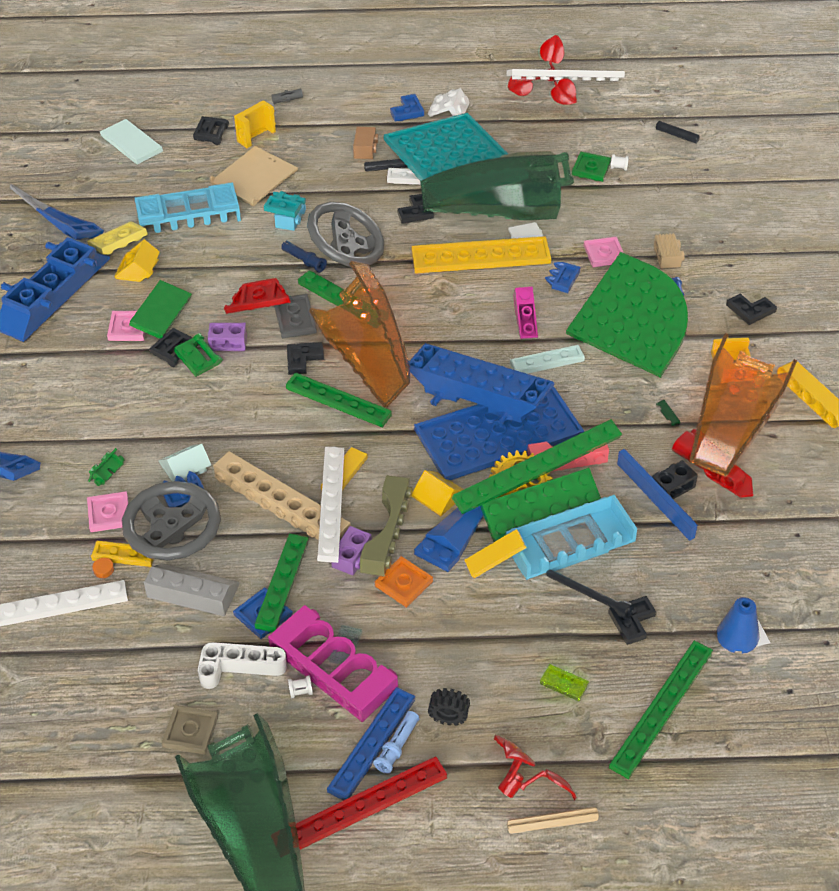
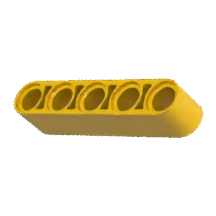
[777,360,839,428]

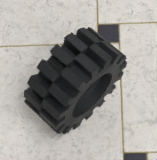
[428,688,470,726]

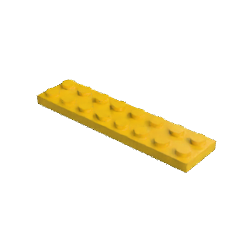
[411,236,551,273]

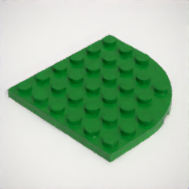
[566,252,688,378]

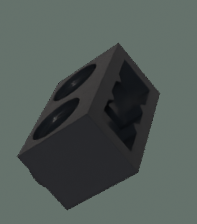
[652,460,698,499]

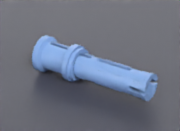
[373,711,420,774]

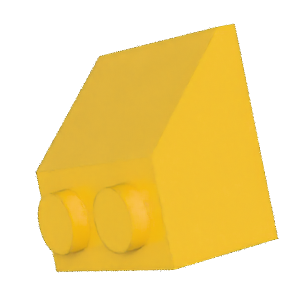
[114,239,160,282]

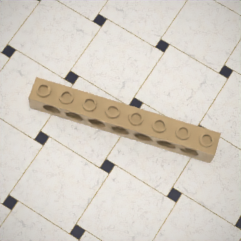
[213,451,351,541]

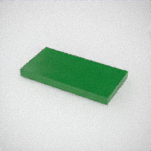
[129,280,192,339]

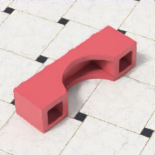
[527,442,609,472]

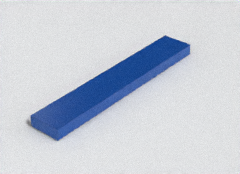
[617,449,698,541]
[327,687,415,801]

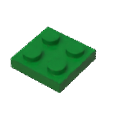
[572,151,611,182]

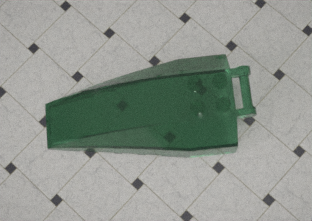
[420,151,574,220]
[175,713,305,891]

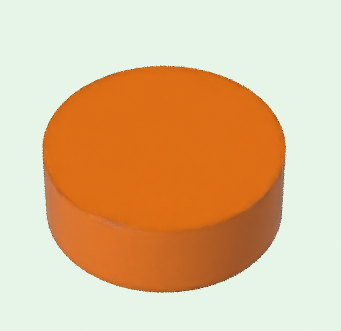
[92,558,114,578]

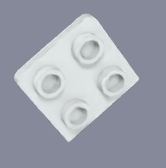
[428,88,470,117]

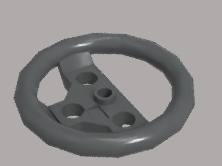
[307,202,384,267]
[121,481,221,561]

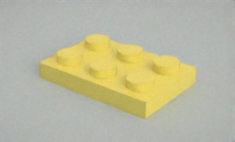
[87,221,148,255]

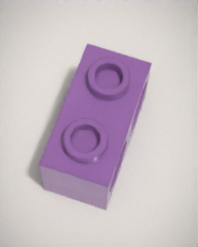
[208,323,247,351]
[331,526,372,576]

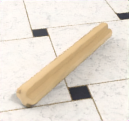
[507,807,599,834]

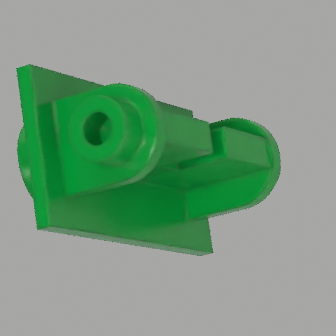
[88,448,125,486]

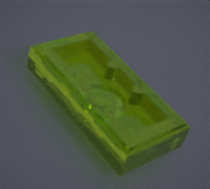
[540,664,589,702]

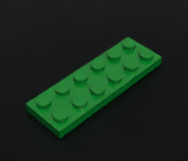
[480,468,601,542]

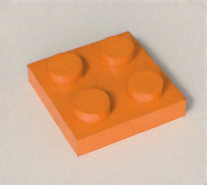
[375,556,433,608]

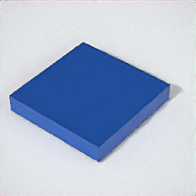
[233,587,293,639]

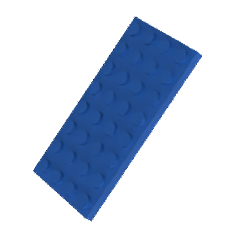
[414,386,584,480]

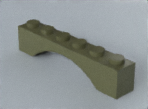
[360,475,412,576]

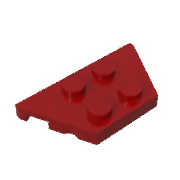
[224,278,291,314]

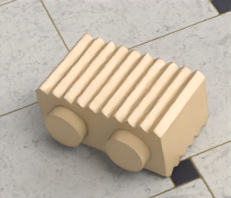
[654,233,684,269]

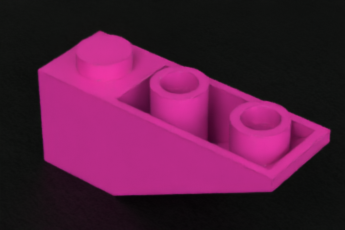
[513,287,538,339]

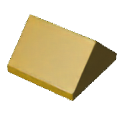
[411,470,464,516]

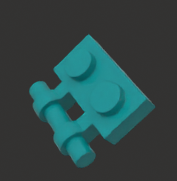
[264,191,306,218]

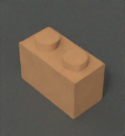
[353,126,379,159]

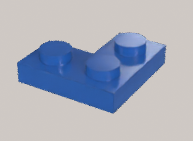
[390,94,424,122]

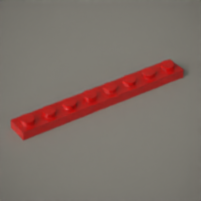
[271,756,447,859]

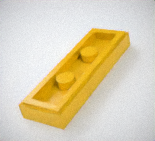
[321,447,368,491]
[464,529,527,578]
[91,541,154,567]

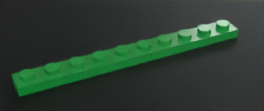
[452,419,622,514]

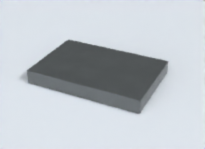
[274,294,317,339]

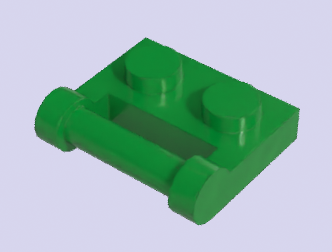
[174,333,223,377]

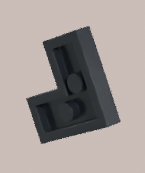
[397,193,434,224]
[726,293,777,325]
[287,342,324,375]
[608,596,656,645]

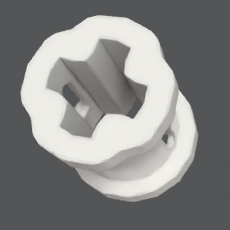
[611,154,629,171]
[288,675,313,699]

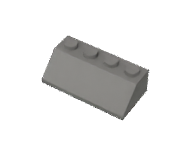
[144,563,239,616]

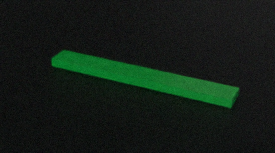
[609,640,713,780]

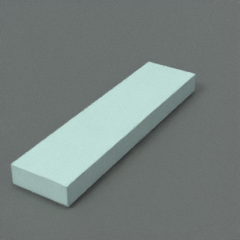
[510,345,585,374]

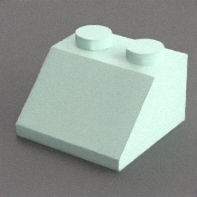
[158,444,211,481]

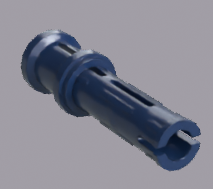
[281,240,327,273]

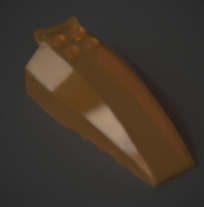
[309,261,410,408]
[689,333,797,477]

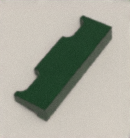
[656,400,680,426]

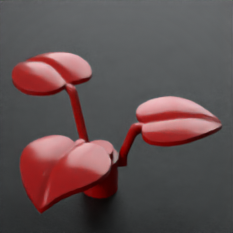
[508,35,577,105]
[494,734,577,801]

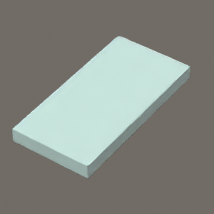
[100,119,163,164]

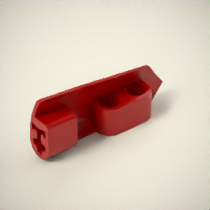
[672,429,753,498]

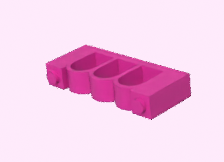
[268,605,398,722]

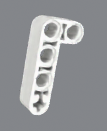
[198,642,287,689]

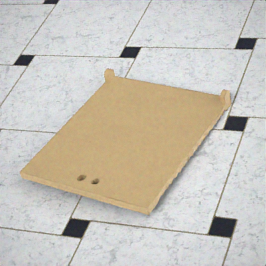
[210,146,298,206]

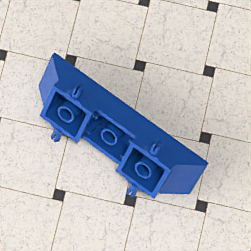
[0,237,110,342]
[406,343,554,427]

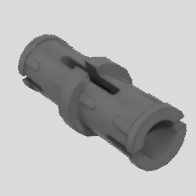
[271,88,303,104]

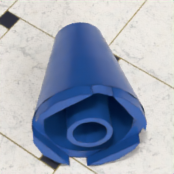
[717,597,760,654]

